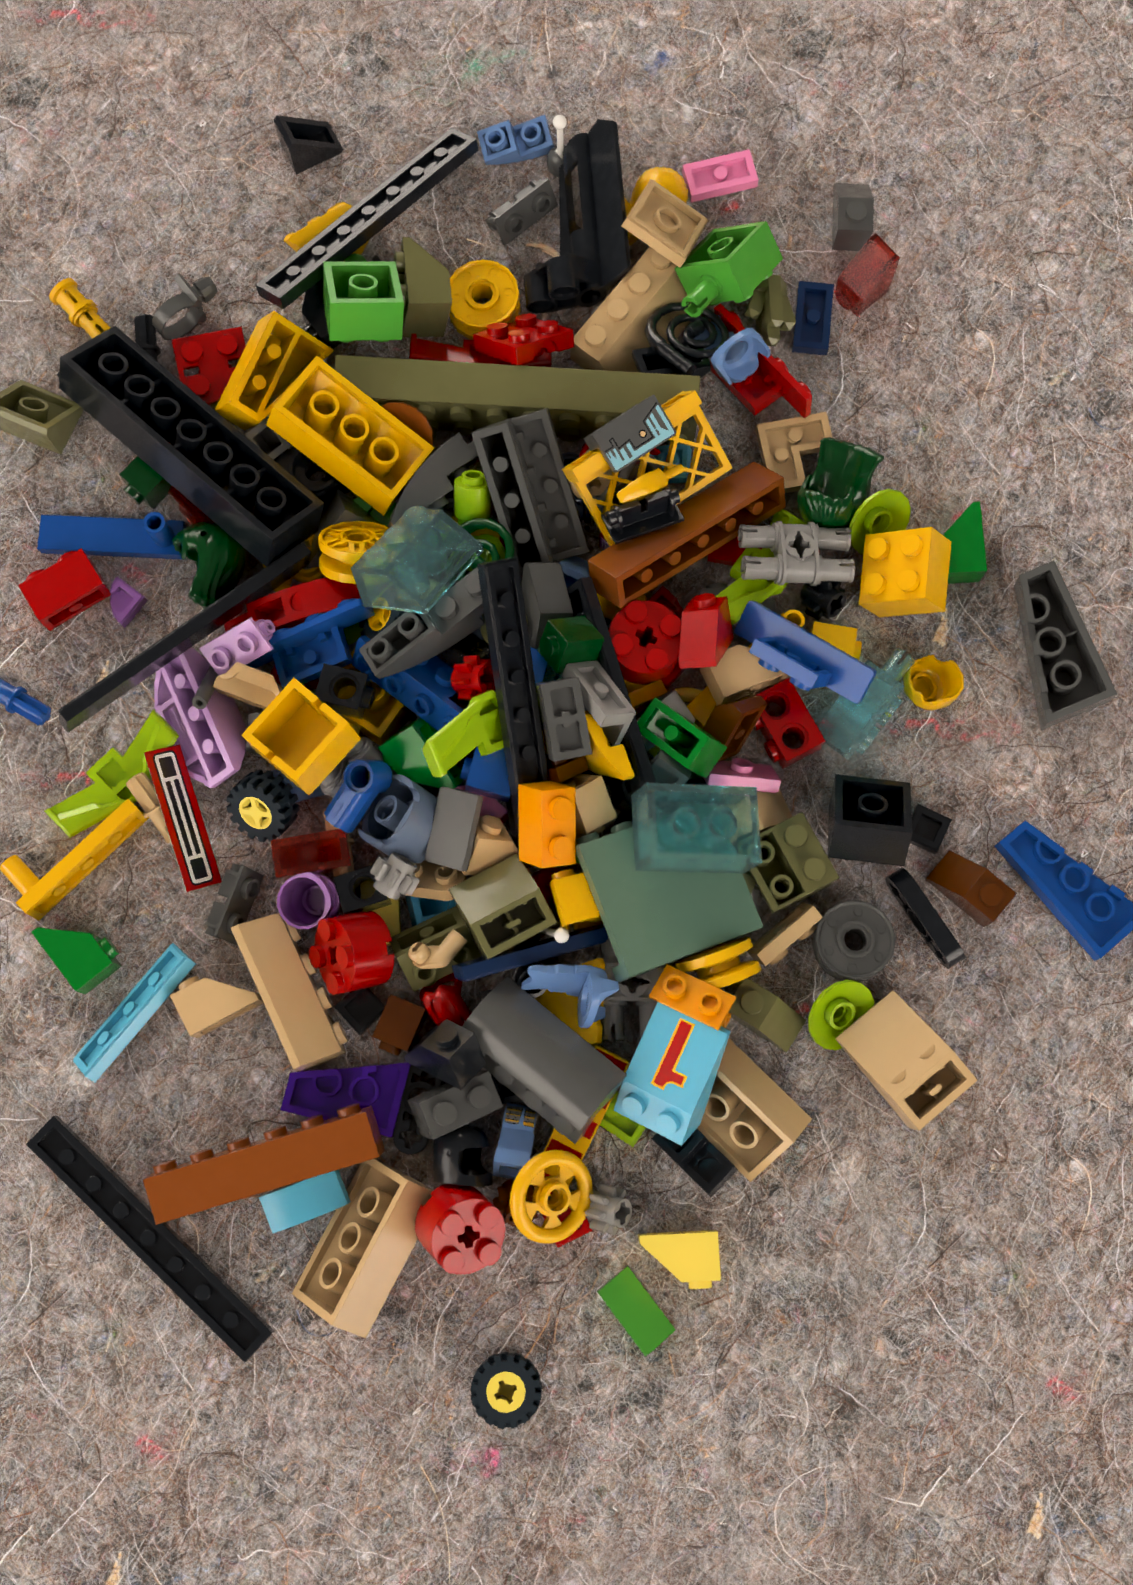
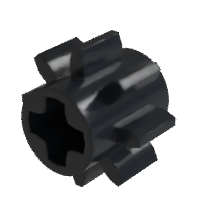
[800,581,846,621]

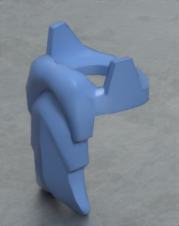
[694,315,771,385]
[521,964,619,1028]

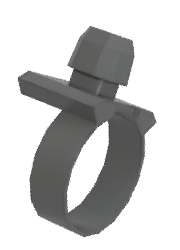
[152,273,218,341]

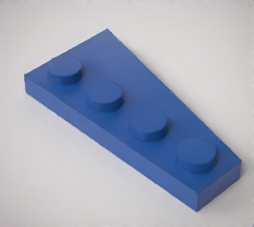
[994,820,1133,961]

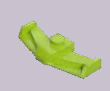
[715,509,807,625]
[423,690,504,777]
[44,709,179,838]

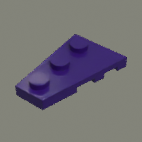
[280,1063,411,1138]

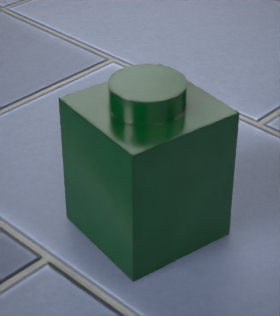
[119,456,174,509]
[537,616,605,673]

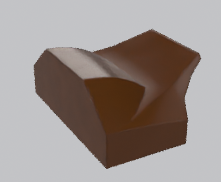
[703,691,768,763]

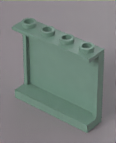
[576,799,764,983]

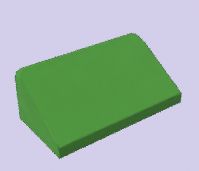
[597,1266,676,1357]

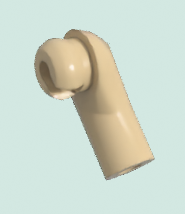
[408,929,467,969]

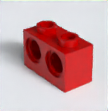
[753,678,826,769]

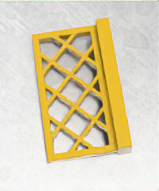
[562,390,733,546]

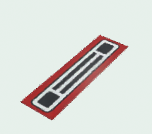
[144,744,222,892]

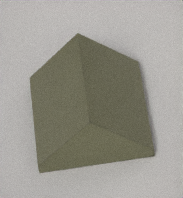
[0,380,83,455]

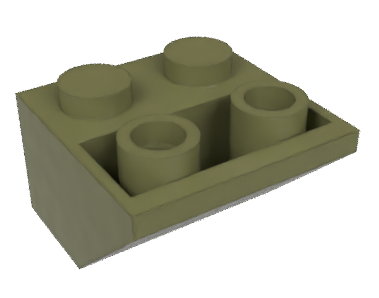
[394,237,452,337]
[736,812,840,914]
[448,854,557,959]

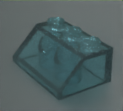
[351,506,484,614]

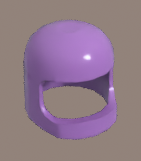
[277,872,341,929]

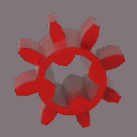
[451,655,495,702]

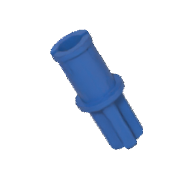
[0,678,51,726]

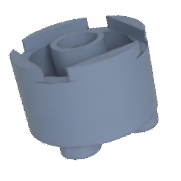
[358,774,437,864]

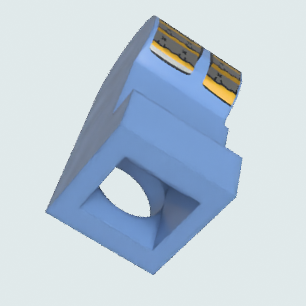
[493,1103,537,1179]

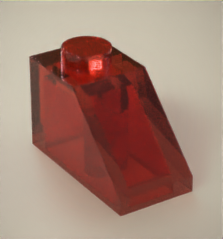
[834,233,900,317]
[270,829,351,880]

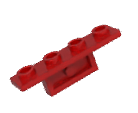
[709,304,812,418]

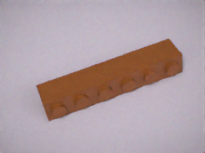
[587,461,786,608]
[143,1103,385,1225]

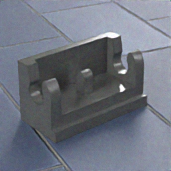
[535,677,592,761]

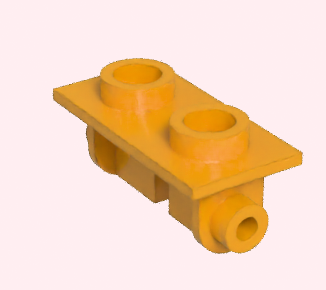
[649,964,737,1031]

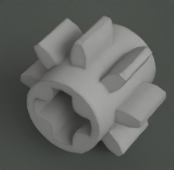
[369,852,420,900]
[585,1183,632,1235]

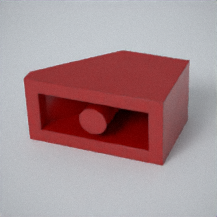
[678,593,734,669]

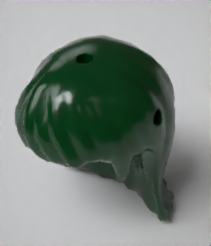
[797,437,884,528]
[172,521,245,609]

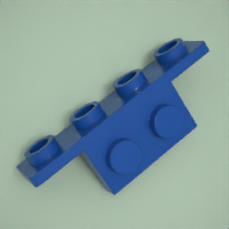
[246,598,375,689]
[734,600,876,704]
[352,635,464,731]

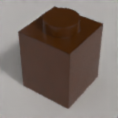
[372,994,428,1057]

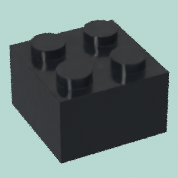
[828,774,912,866]

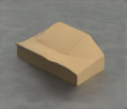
[213,662,283,710]

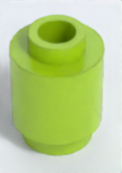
[454,470,491,525]

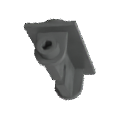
[486,178,558,246]
[204,863,264,945]

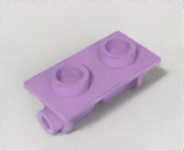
[199,617,275,676]

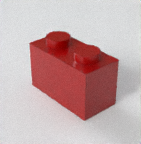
[18,548,111,631]

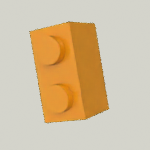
[518,781,576,868]

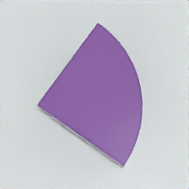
[110,576,148,628]

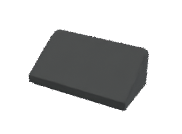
[425,786,483,872]

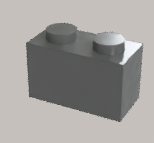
[407,1070,503,1140]

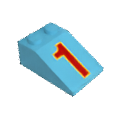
[613,1002,731,1146]

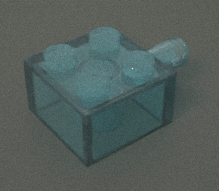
[818,648,915,760]

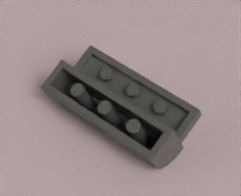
[471,408,590,575]
[462,976,627,1144]

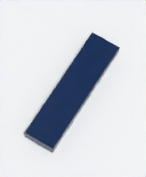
[452,926,609,982]

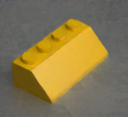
[266,355,434,516]

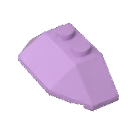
[154,647,247,788]

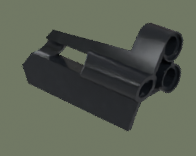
[524,119,631,314]

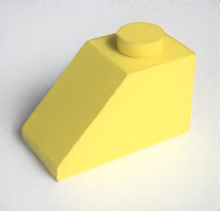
[638,1230,721,1289]

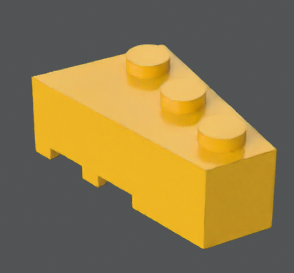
[215,311,334,430]

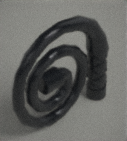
[645,302,729,375]

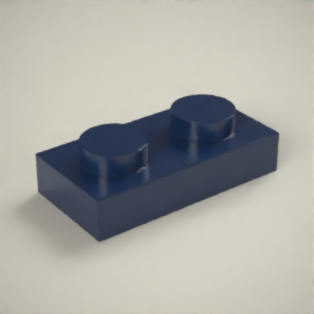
[792,281,834,356]

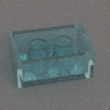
[631,783,762,873]

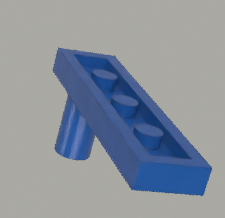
[37,512,187,559]

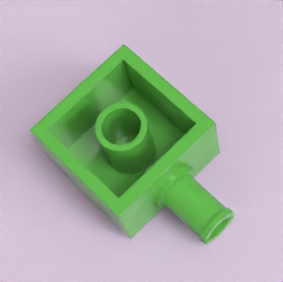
[675,221,783,318]
[323,253,404,343]

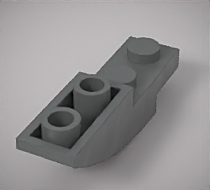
[387,433,480,534]
[358,561,485,679]

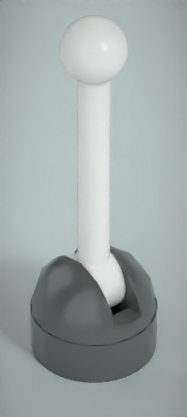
[547,115,567,177]

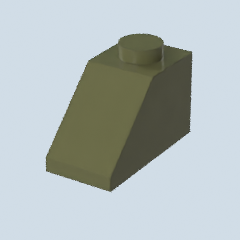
[729,978,806,1053]

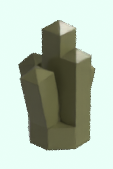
[744,274,796,347]

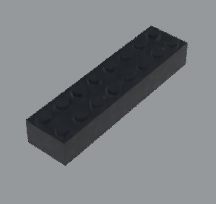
[59,326,324,566]

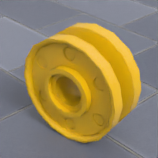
[449,259,521,340]
[318,521,397,584]
[675,937,761,989]

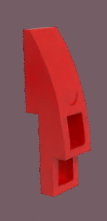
[224,577,370,632]

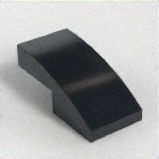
[652,1129,738,1197]

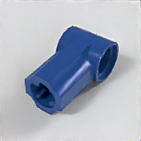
[324,759,392,833]

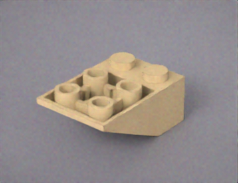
[835,990,978,1131]

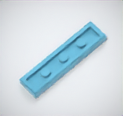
[73,943,196,1083]

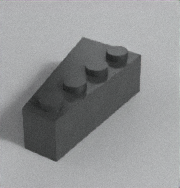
[1014,560,1117,730]

